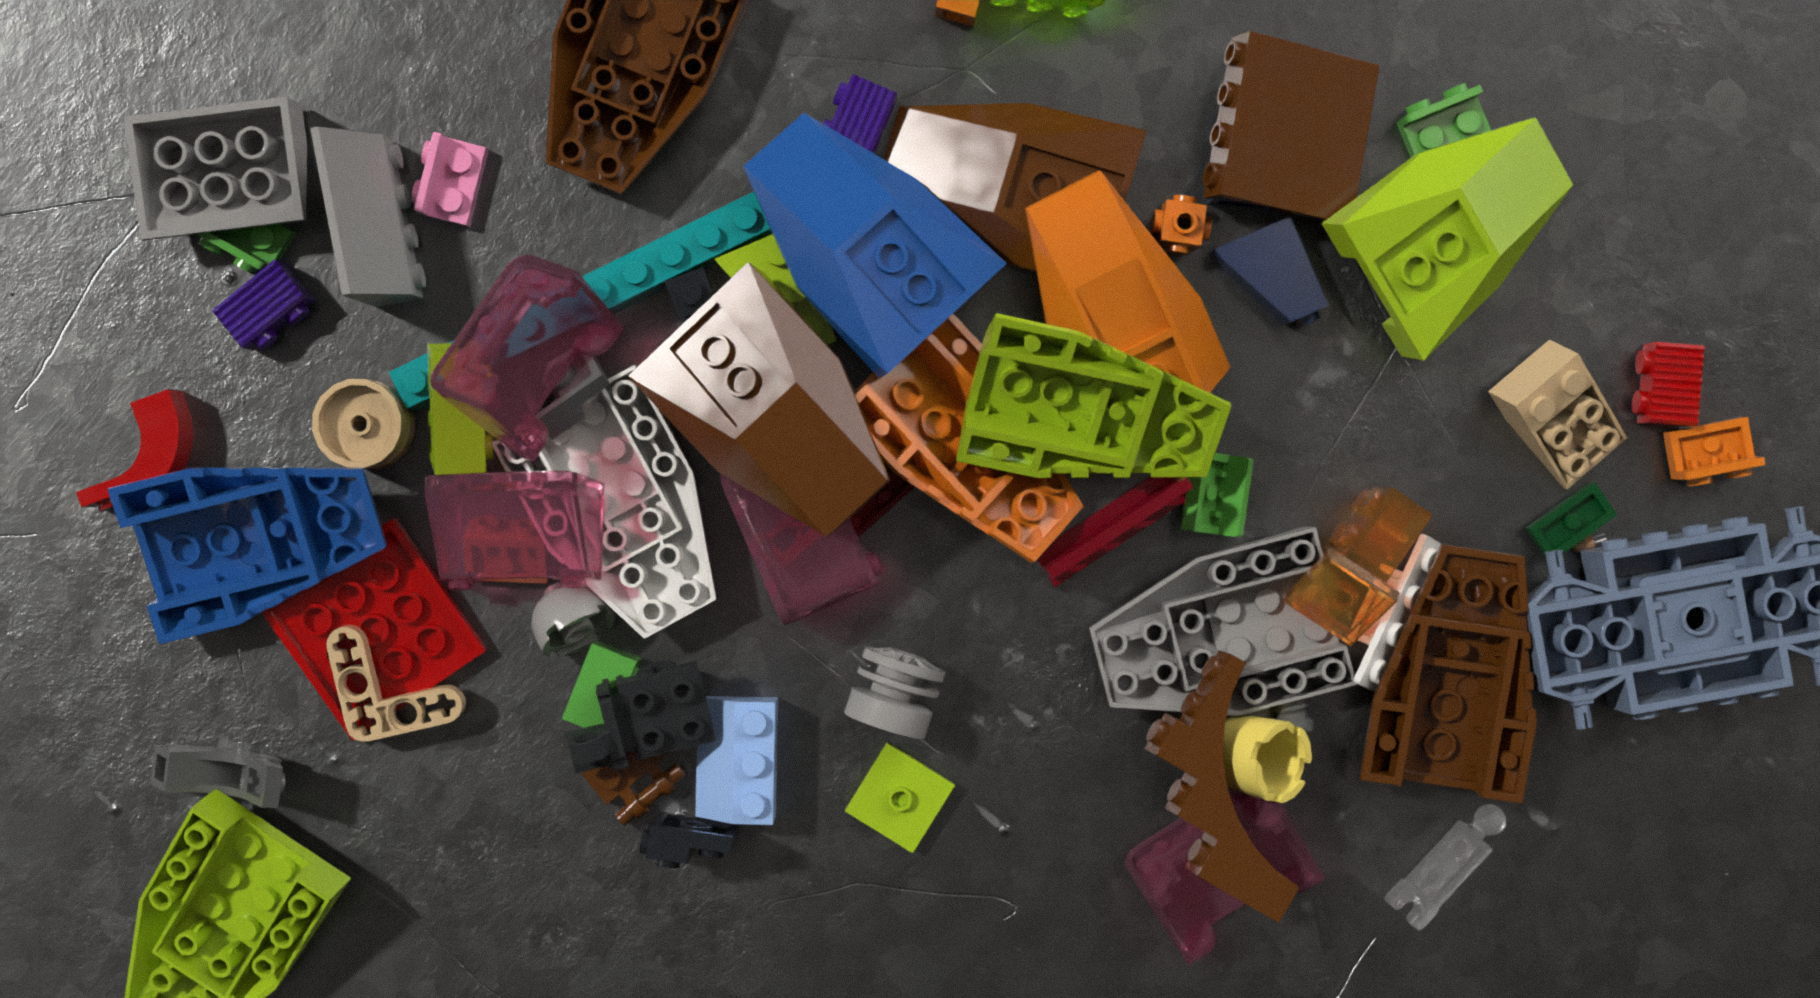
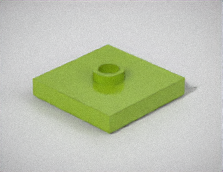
[845,741,955,853]

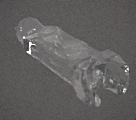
[1385,804,1506,930]

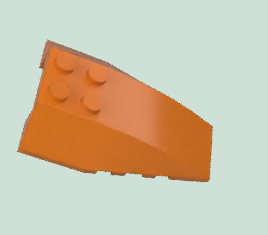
[854,313,1084,563]

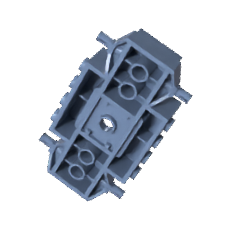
[1526,506,1820,730]

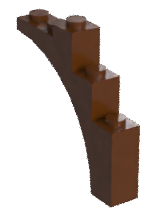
[1144,650,1299,923]

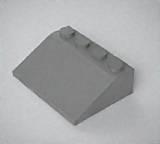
[124,97,307,241]
[310,127,426,307]

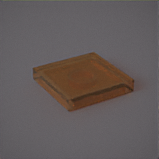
[1283,547,1400,646]

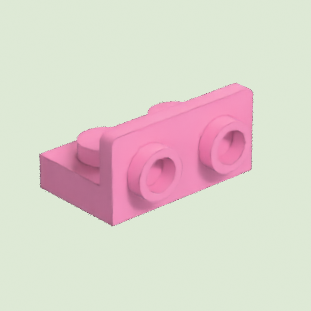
[411,132,489,227]

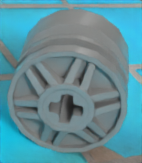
[844,646,946,739]

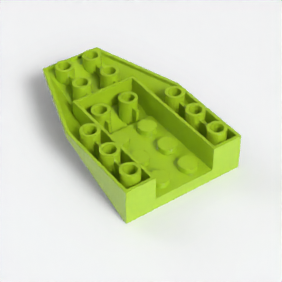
[1321,117,1573,361]
[124,789,351,998]

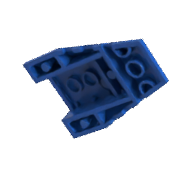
[107,468,387,644]

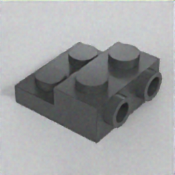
[511,328,610,440]

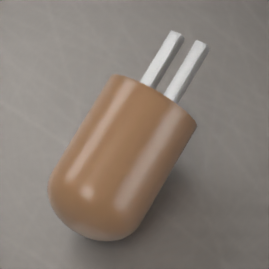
[1570,533,1607,553]

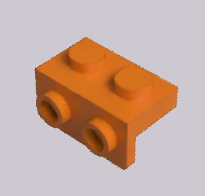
[1663,417,1766,486]

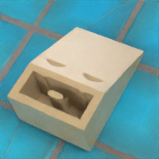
[1488,340,1627,490]

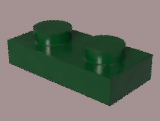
[1524,482,1618,559]

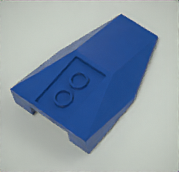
[743,113,1007,379]

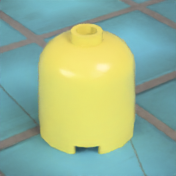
[1223,715,1312,803]

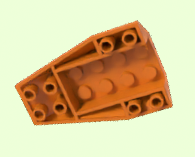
[1025,170,1231,393]

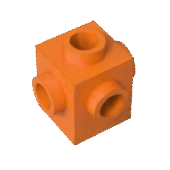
[1151,195,1212,255]

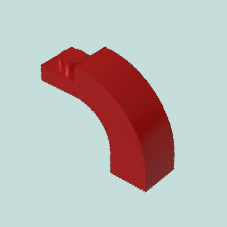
[76,389,193,512]

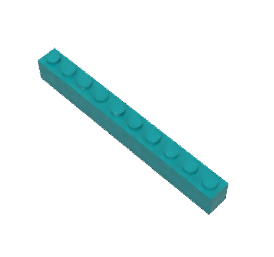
[388,192,772,411]

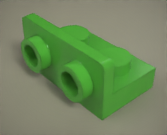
[1396,83,1491,158]
[197,224,296,275]

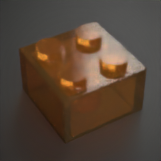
[1327,487,1433,583]

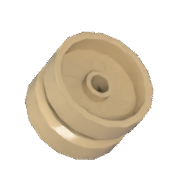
[312,379,416,469]

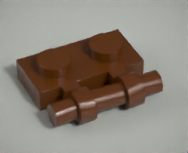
[581,751,687,826]

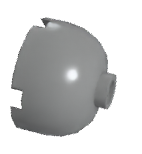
[531,582,616,658]

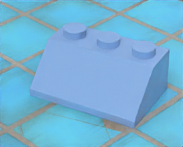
[695,696,778,825]

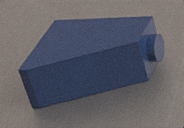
[1209,216,1329,328]

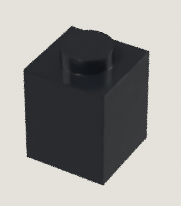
[665,267,715,323]

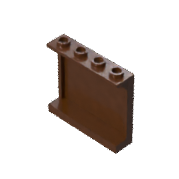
[1203,31,1380,226]

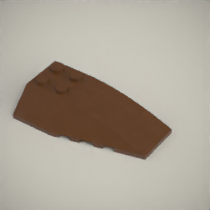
[1359,544,1537,804]

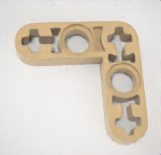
[326,625,466,742]

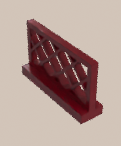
[1037,476,1194,587]

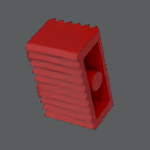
[1632,342,1705,427]

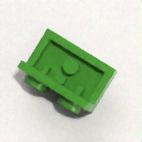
[1181,453,1253,538]

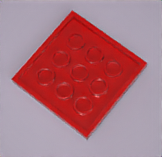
[261,518,488,741]

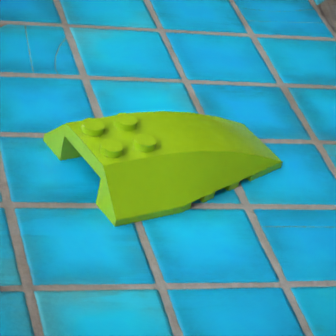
[956,313,1231,478]

